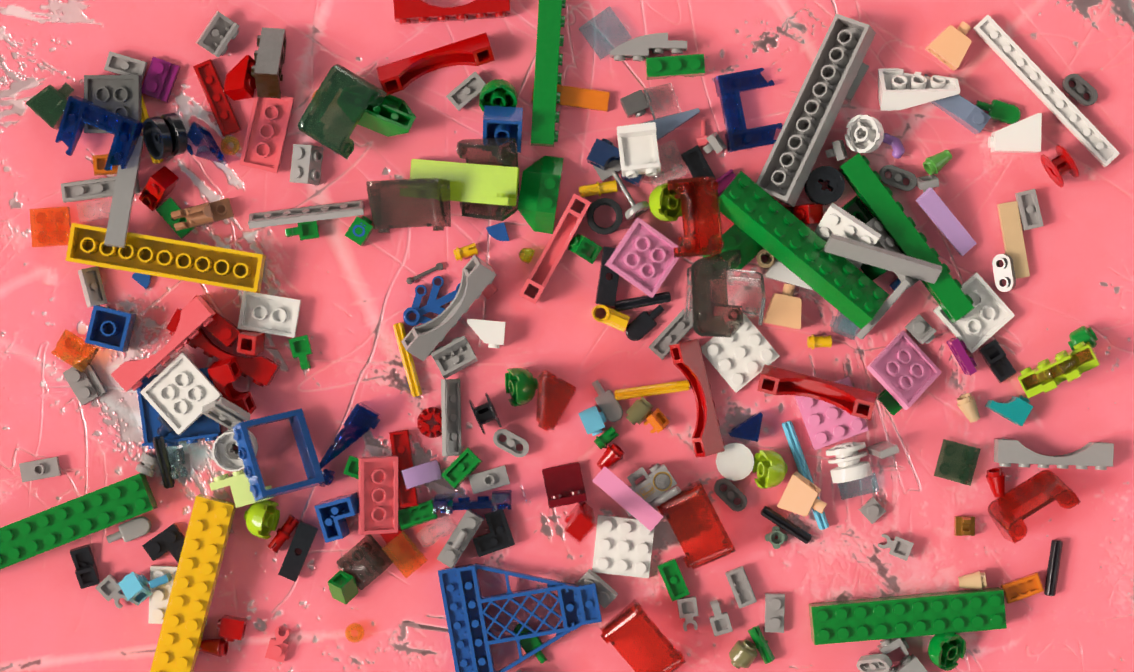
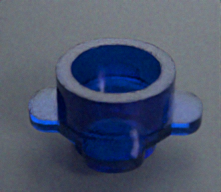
[320,468,335,487]

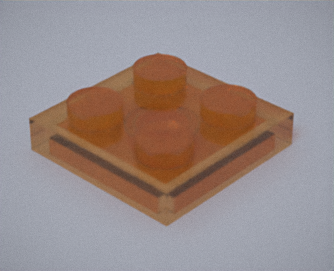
[29,206,71,248]

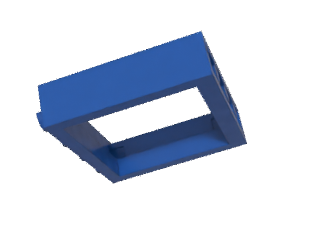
[233,408,324,502]

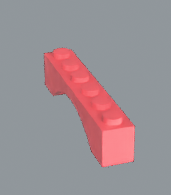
[519,193,591,305]
[111,296,216,392]

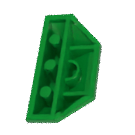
[337,86,416,137]
[518,156,564,234]
[701,224,764,270]

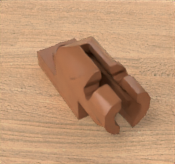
[171,198,234,231]

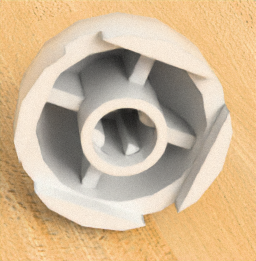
[845,115,884,153]

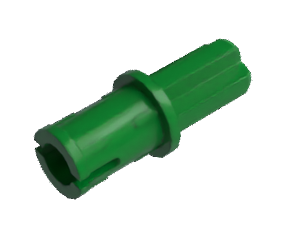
[748,625,775,664]

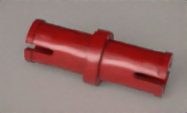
[268,515,300,553]

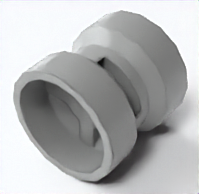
[135,452,158,477]

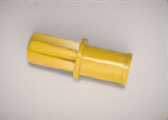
[579,180,618,197]

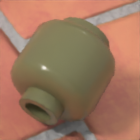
[729,639,757,669]

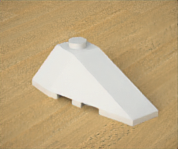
[878,68,960,111]

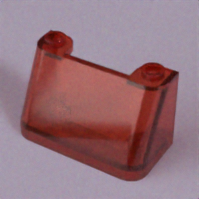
[667,176,724,257]
[536,369,576,432]
[988,470,1081,544]
[657,480,736,570]
[600,599,686,672]

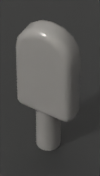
[591,380,623,422]
[106,516,152,543]

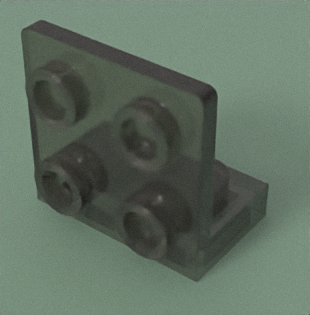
[336,534,394,590]

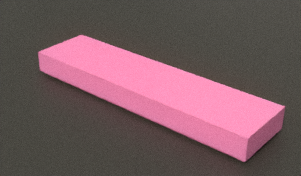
[592,466,663,531]

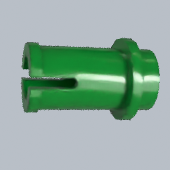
[594,426,619,449]

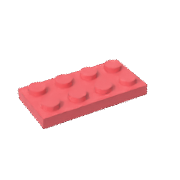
[239,90,295,173]
[359,456,398,535]

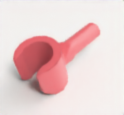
[696,120,708,148]

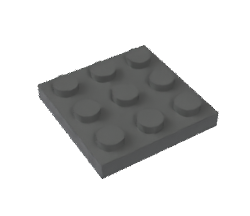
[84,75,142,134]

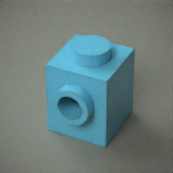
[578,405,607,436]
[118,572,153,606]

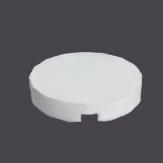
[716,442,754,481]

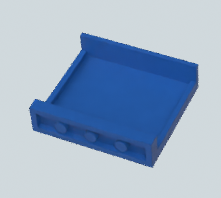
[137,367,222,449]

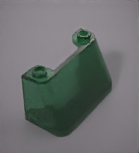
[298,64,387,159]

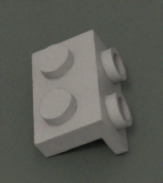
[196,11,240,58]
[289,144,323,185]
[431,336,478,379]

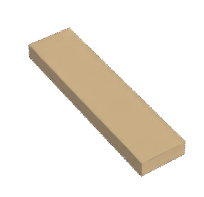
[997,201,1030,279]

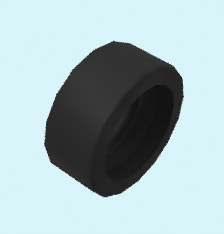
[587,198,623,235]

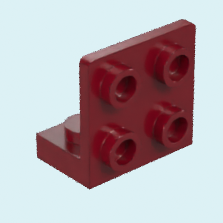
[542,462,587,509]

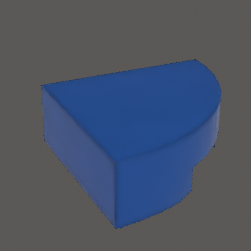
[486,222,510,242]
[132,273,151,289]

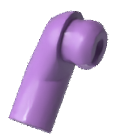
[883,133,905,159]

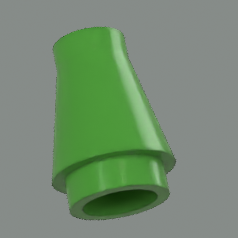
[923,149,952,175]

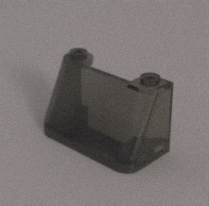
[456,137,520,221]
[366,178,451,233]
[690,250,744,337]

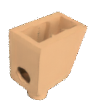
[925,21,972,71]
[763,283,802,329]
[777,471,827,516]

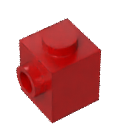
[237,330,265,357]
[216,615,247,642]

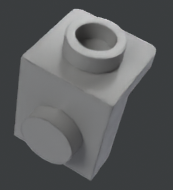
[877,638,910,656]

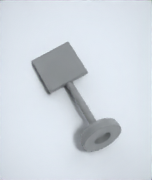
[593,144,649,220]

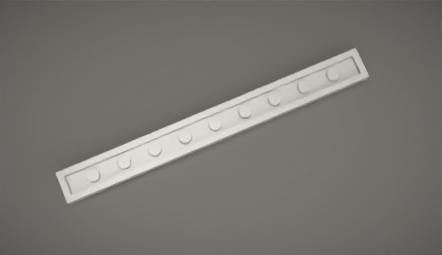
[973,15,1120,167]

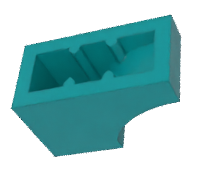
[985,395,1034,426]

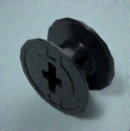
[804,166,845,205]
[469,392,502,435]

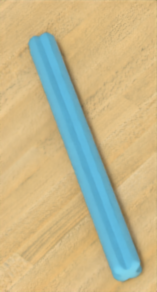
[782,421,829,530]

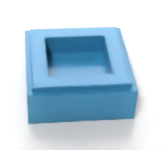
[148,573,172,588]

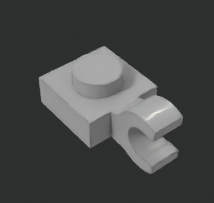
[709,600,733,637]

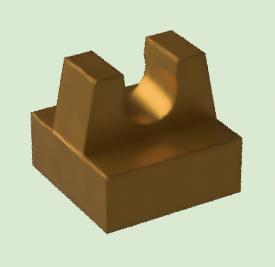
[954,516,975,536]

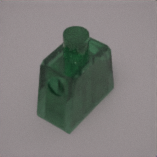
[26,82,74,130]

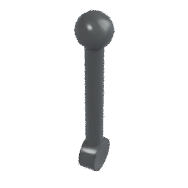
[406,263,443,284]

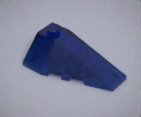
[187,122,228,165]
[319,402,380,469]

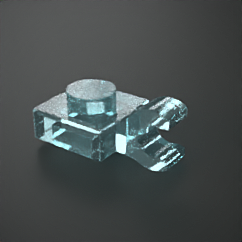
[166,445,188,479]

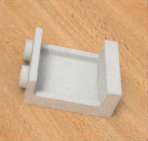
[617,122,661,178]

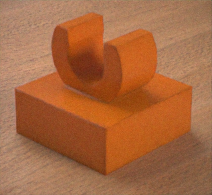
[644,408,670,433]

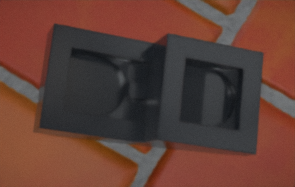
[979,339,1016,383]
[70,544,100,589]

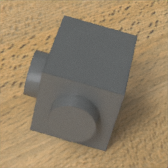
[620,89,651,118]

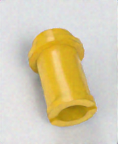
[453,242,478,261]
[807,334,832,350]

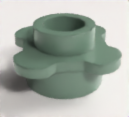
[765,526,788,549]

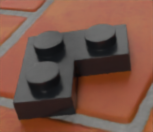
[473,508,515,557]
[142,523,185,563]

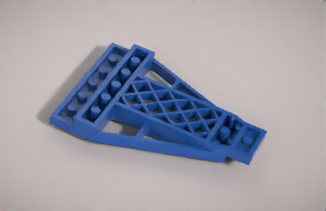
[438,563,602,672]

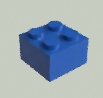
[482,105,523,153]
[85,305,136,352]

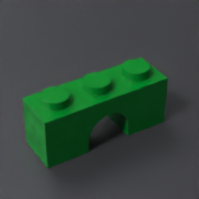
[645,54,705,80]

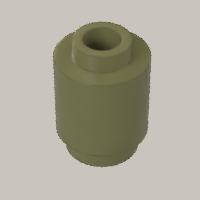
[626,397,653,425]

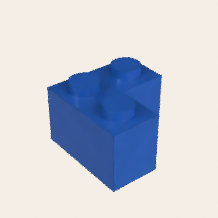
[314,492,359,543]

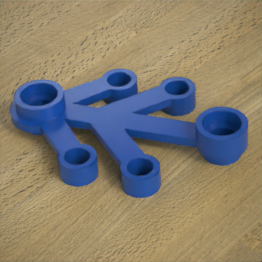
[403,276,461,326]

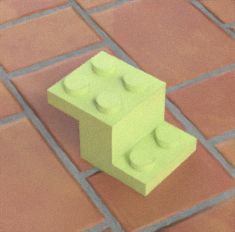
[209,469,277,508]

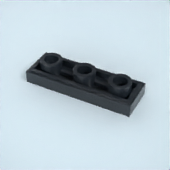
[595,246,619,306]
[278,521,319,582]

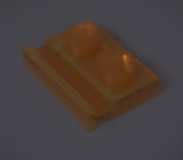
[51,329,99,373]
[382,531,428,578]

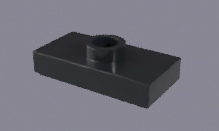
[681,145,716,188]

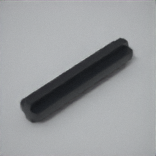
[615,292,671,311]
[153,436,175,489]
[760,506,812,544]
[1044,539,1063,596]

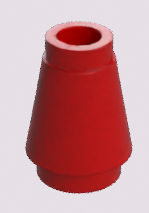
[597,443,625,470]
[986,468,1005,498]
[199,638,229,657]

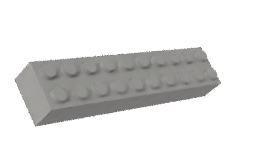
[756,13,876,207]

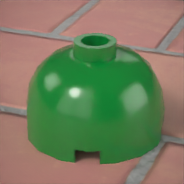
[479,79,518,112]
[505,368,538,407]
[928,632,966,671]

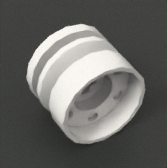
[212,429,258,472]
[825,441,872,483]

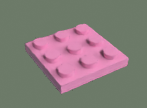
[605,217,684,298]
[866,330,942,410]
[794,377,869,450]

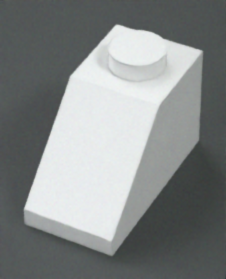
[467,319,506,348]

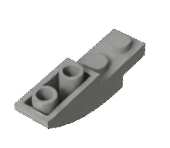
[610,33,687,61]

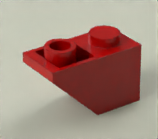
[224,55,256,101]
[139,166,179,211]
[785,204,823,225]

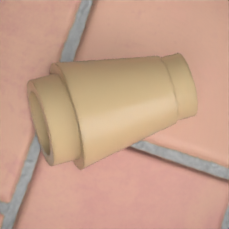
[756,249,776,268]
[956,393,980,423]
[958,571,987,590]

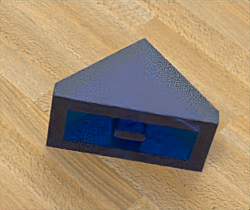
[727,411,763,442]

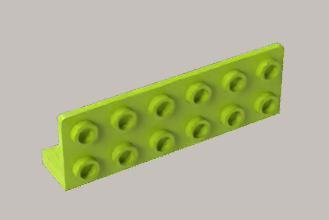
[400,159,519,207]

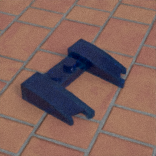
[714,68,782,153]
[55,95,144,171]
[433,490,513,514]

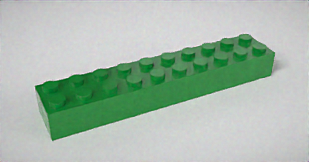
[713,171,889,329]
[0,473,158,569]
[809,587,1007,645]

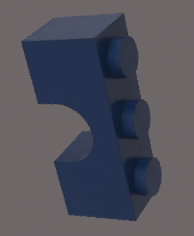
[587,138,645,187]

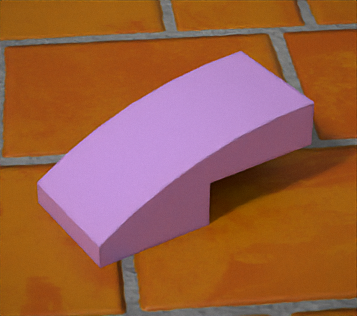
[401,460,443,489]

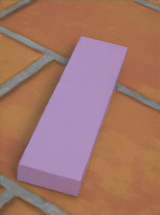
[915,187,977,256]

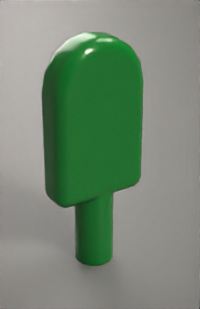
[976,99,1021,124]
[514,622,547,664]

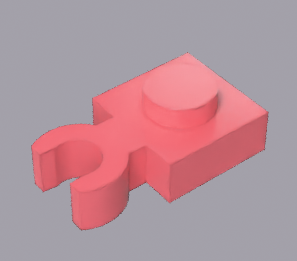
[265,626,290,663]

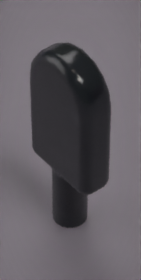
[625,305,664,341]

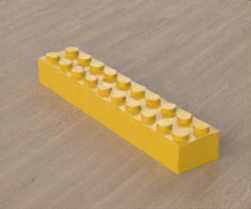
[65,223,266,293]
[150,494,236,672]

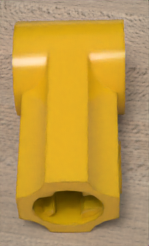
[591,304,630,332]

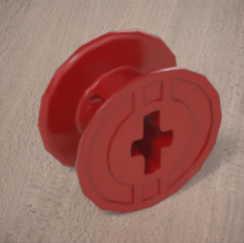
[1040,145,1079,187]

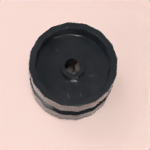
[143,113,188,160]

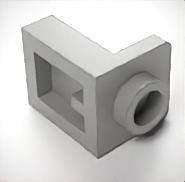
[904,314,937,344]

